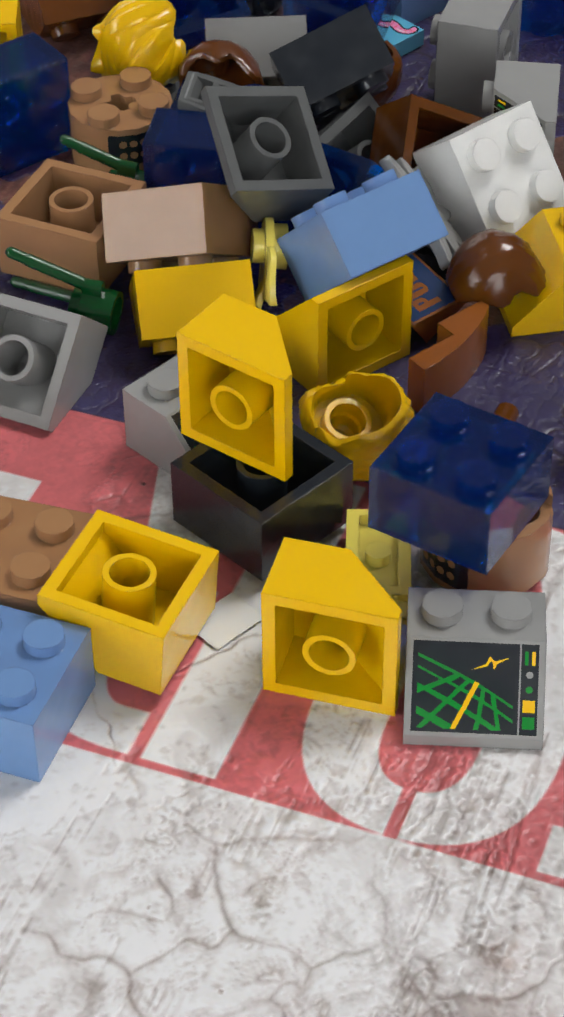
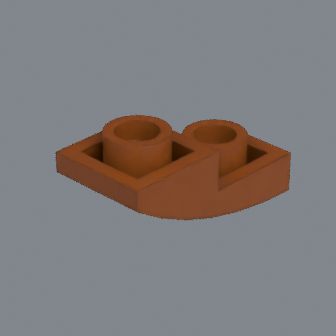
[407,300,489,416]

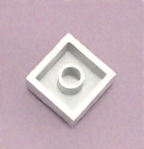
[412,100,564,241]

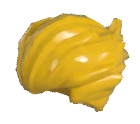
[90,0,186,86]
[298,371,423,484]

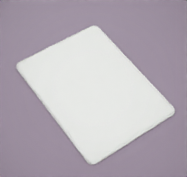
[198,593,262,649]

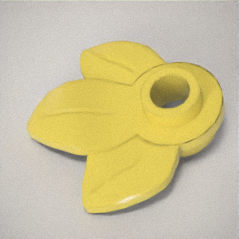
[250,217,289,309]

